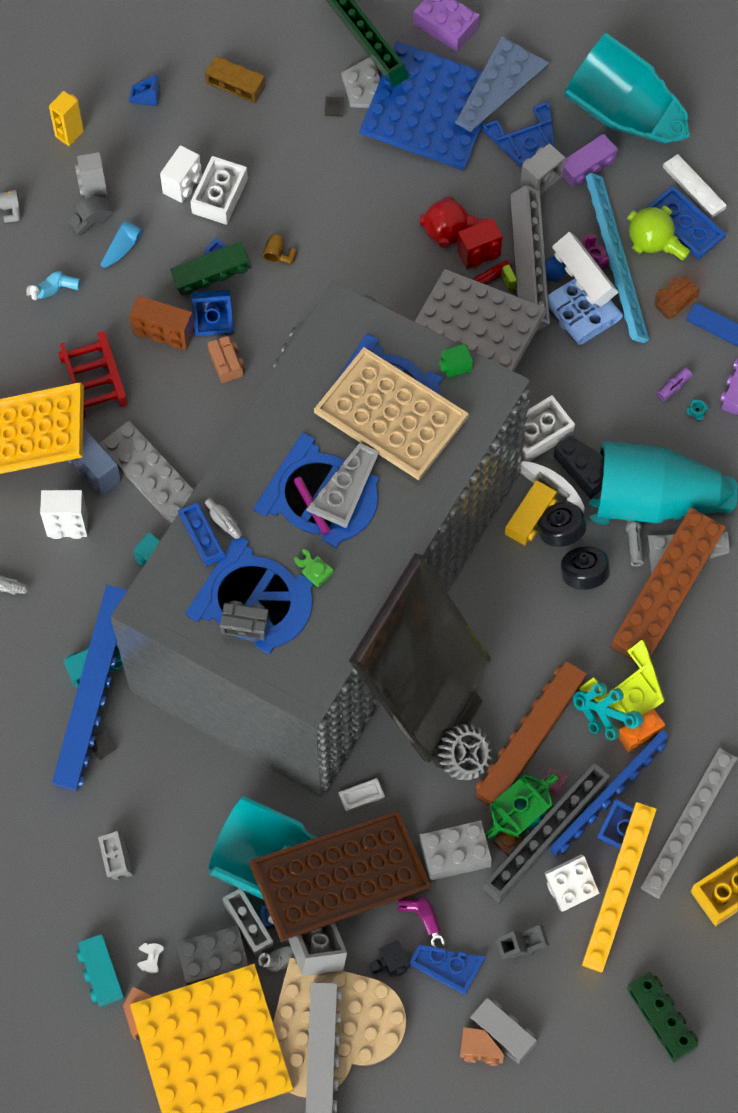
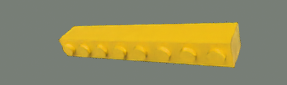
[581,802,656,973]

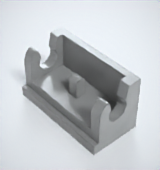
[98,831,134,880]

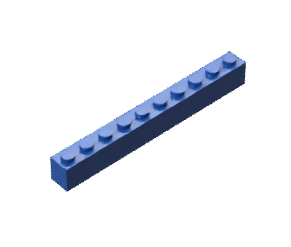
[52,585,128,792]

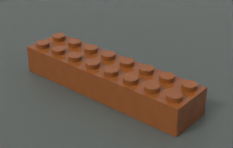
[610,507,726,661]

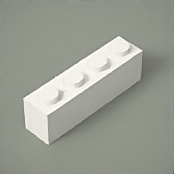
[552,232,619,307]

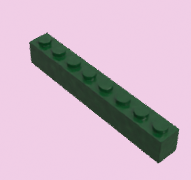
[326,0,409,87]

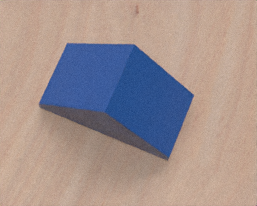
[129,74,160,106]

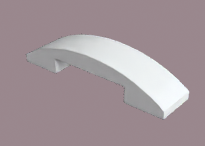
[520,461,585,513]

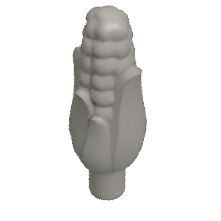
[205,498,242,539]
[0,575,29,595]

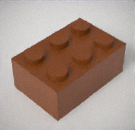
[129,295,195,350]

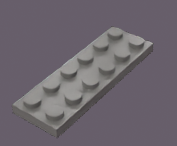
[99,421,193,524]

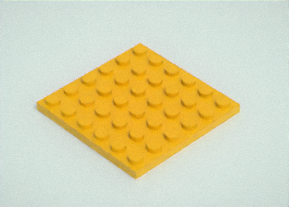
[130,964,293,1113]

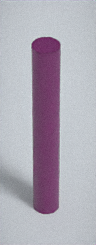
[294,477,331,535]

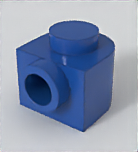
[545,256,567,282]

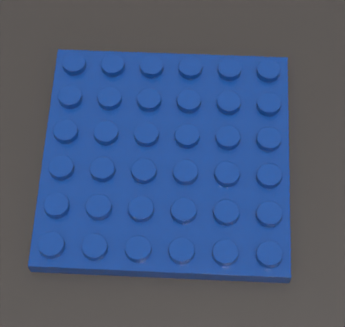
[359,41,483,171]

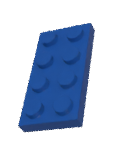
[646,186,726,260]

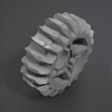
[438,724,493,781]

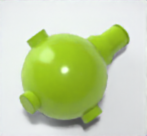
[627,205,691,261]

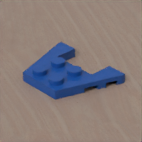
[482,102,555,168]

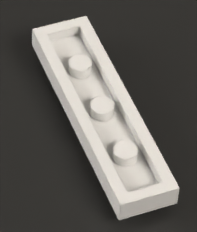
[663,154,727,219]

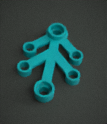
[573,682,643,740]

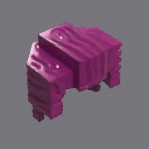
[582,234,609,270]

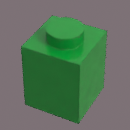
[438,344,473,379]

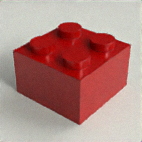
[457,218,503,269]

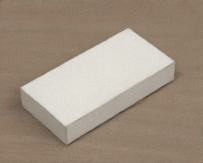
[339,778,385,813]

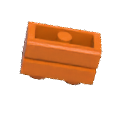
[618,709,665,753]

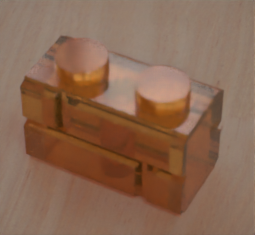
[654,275,700,319]

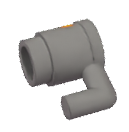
[0,190,21,223]

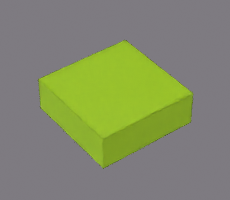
[502,265,517,291]

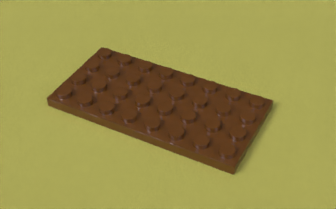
[249,810,431,942]

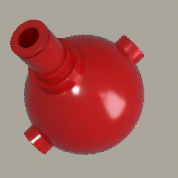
[420,196,489,248]

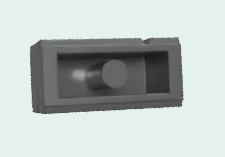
[220,601,269,640]

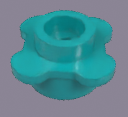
[686,399,709,421]

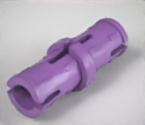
[656,368,693,402]

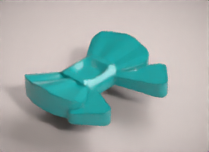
[588,498,610,525]

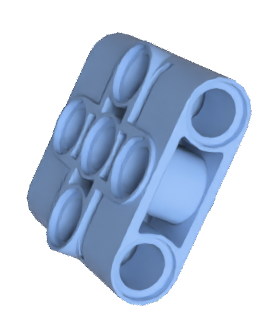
[548,278,623,345]

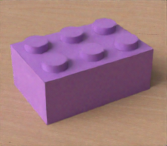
[413,0,479,52]

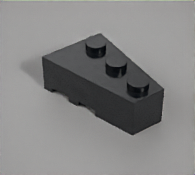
[554,436,604,499]

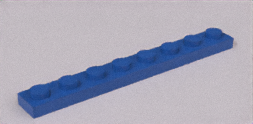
[550,730,669,857]

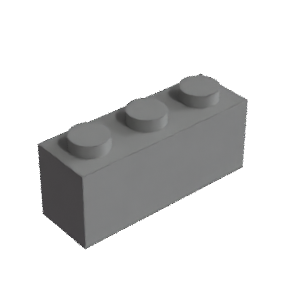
[75,152,108,199]
[222,889,274,958]
[470,998,537,1064]

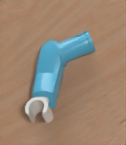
[26,271,81,300]

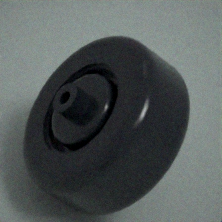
[537,502,587,547]
[561,546,610,590]

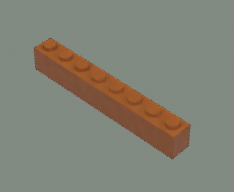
[475,661,587,806]

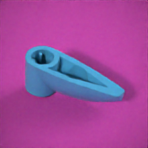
[100,221,143,268]

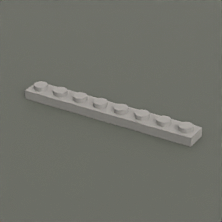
[641,748,737,899]

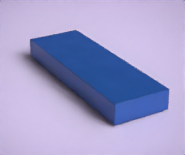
[686,303,738,346]
[178,502,225,566]

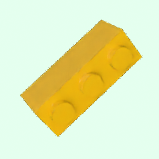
[49,91,84,146]
[505,480,558,546]

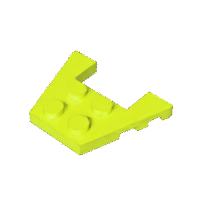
[579,640,665,715]

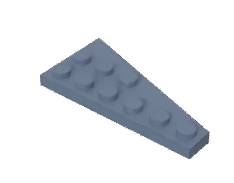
[455,36,550,132]

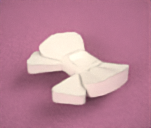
[137,943,164,974]

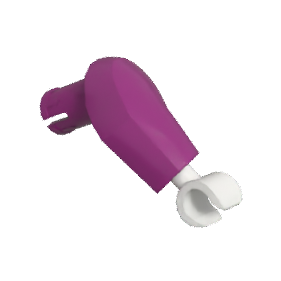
[398,896,445,948]

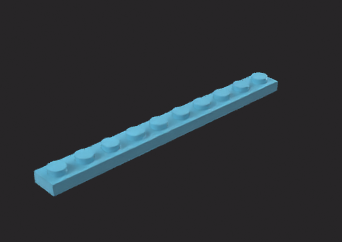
[586,173,649,343]

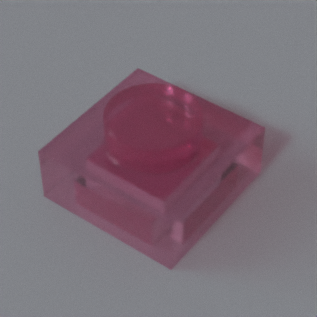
[543,767,568,796]

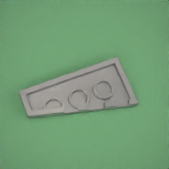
[306,443,379,528]
[647,532,730,574]

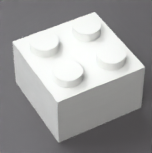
[160,145,202,203]

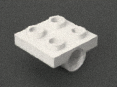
[544,854,599,912]

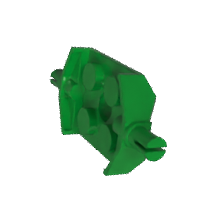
[485,772,559,840]

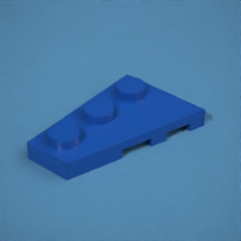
[409,945,486,995]

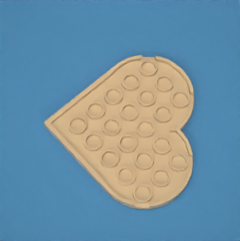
[273,958,406,1098]

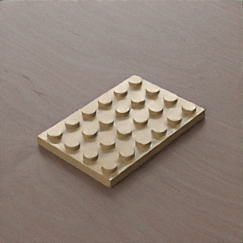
[314,347,469,480]

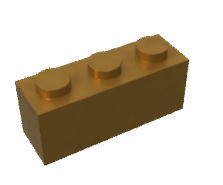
[205,56,265,103]

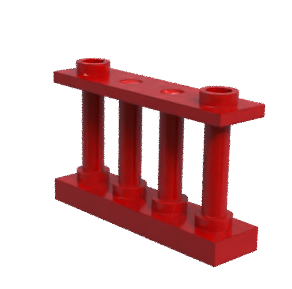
[58,331,128,418]

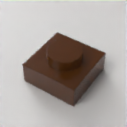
[493,832,523,857]

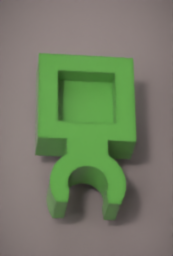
[294,549,333,588]

